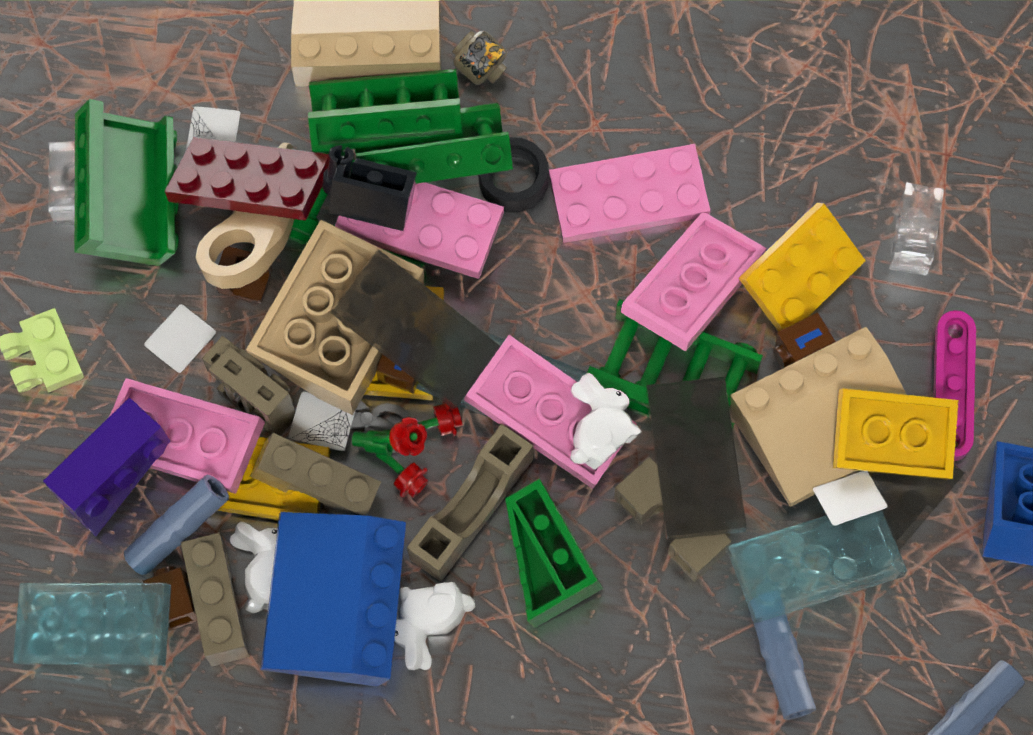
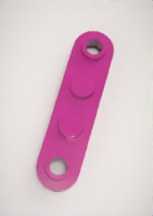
[933,310,976,461]

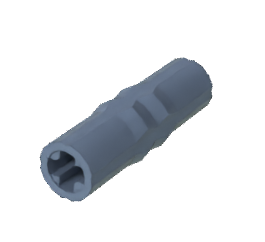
[124,475,229,575]
[748,594,816,720]
[926,660,1025,735]

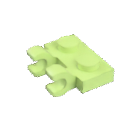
[0,308,84,393]

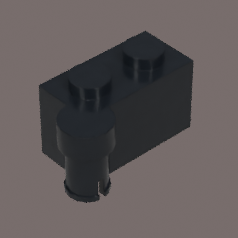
[322,145,417,231]

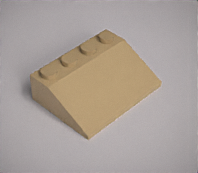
[291,0,441,87]
[246,220,424,415]
[730,327,907,507]

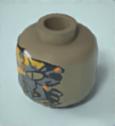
[452,30,507,85]

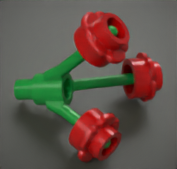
[352,399,463,498]

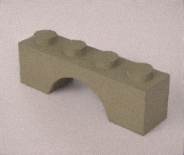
[407,424,534,582]

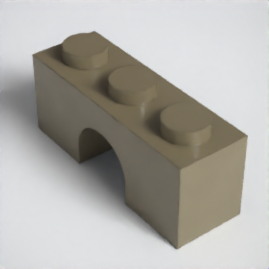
[250,433,381,516]
[614,457,732,582]
[181,532,250,666]

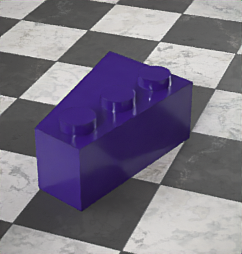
[43,397,170,537]

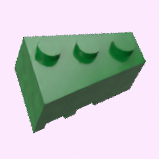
[505,479,604,628]

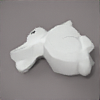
[570,373,642,470]
[230,521,277,613]
[394,582,476,670]

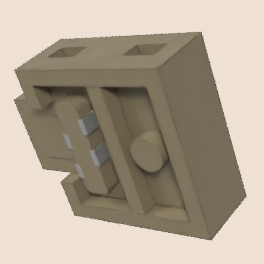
[202,335,295,436]

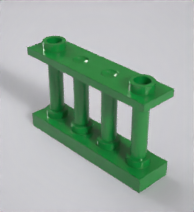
[308,69,463,152]
[355,103,513,184]
[586,299,763,449]

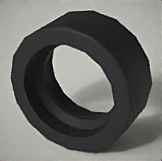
[478,137,549,212]

